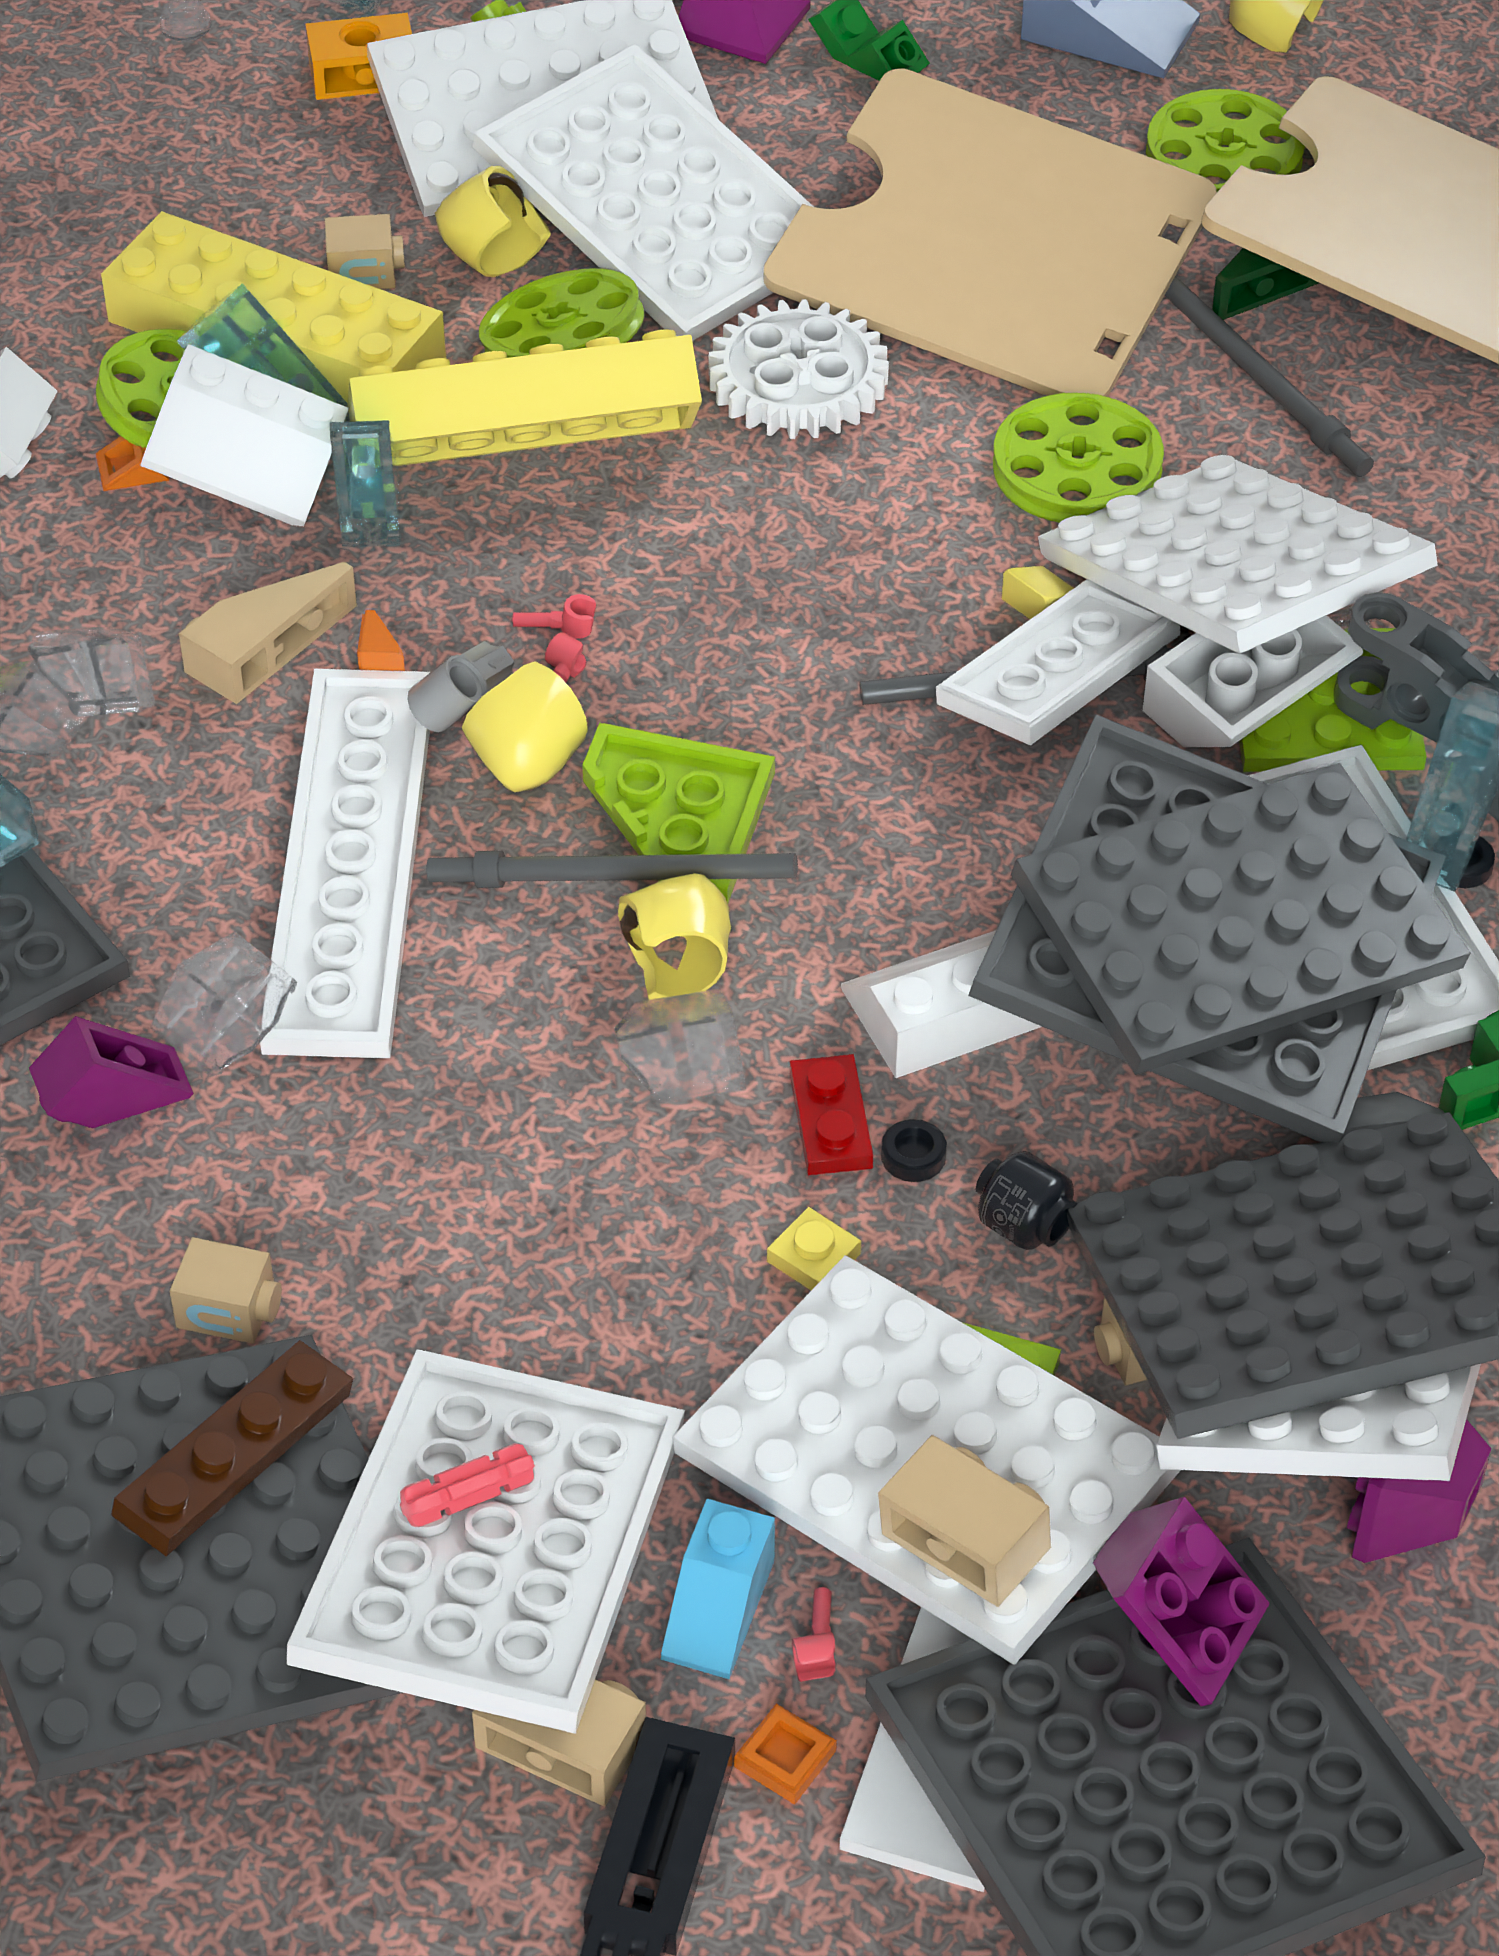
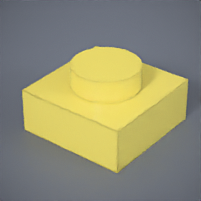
[767,1207,861,1290]

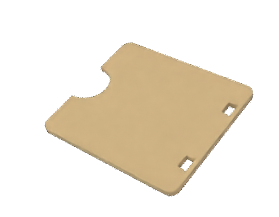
[763,69,1217,397]
[1201,76,1499,364]

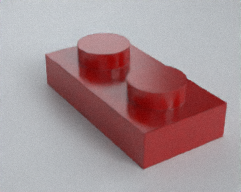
[789,1054,873,1176]

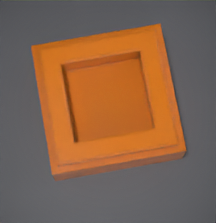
[734,1703,837,1805]

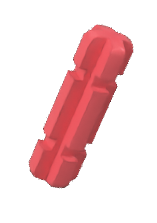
[399,1443,535,1527]

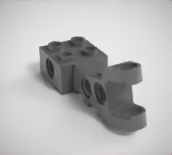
[1334,592,1499,822]

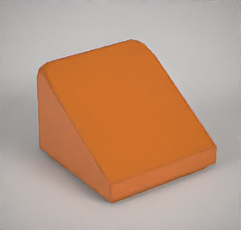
[96,436,170,491]
[357,610,405,671]

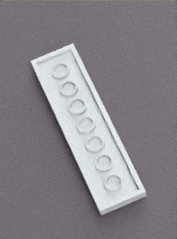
[259,669,430,1058]

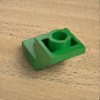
[808,0,930,81]
[1438,1010,1499,1130]

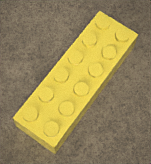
[101,211,446,407]
[348,329,702,471]

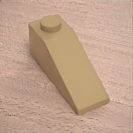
[179,562,357,704]

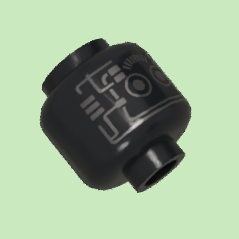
[975,1151,1078,1250]

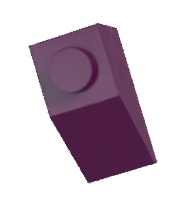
[29,1016,194,1128]

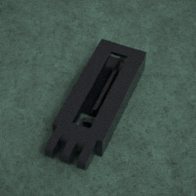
[580,1717,735,1956]

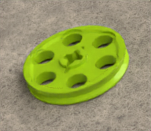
[1146,89,1305,192]
[479,268,644,358]
[96,329,258,448]
[993,393,1164,523]

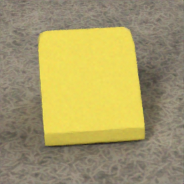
[1002,566,1074,619]

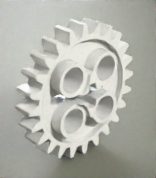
[708,299,889,439]

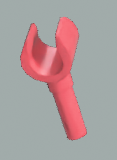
[512,594,596,639]
[545,632,586,683]
[792,1587,835,1682]

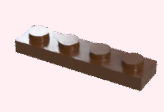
[111,1340,353,1556]

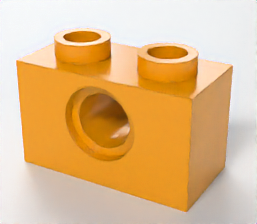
[305,12,412,100]

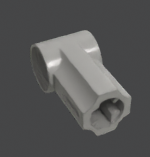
[407,641,515,732]

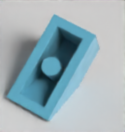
[661,1499,775,1679]

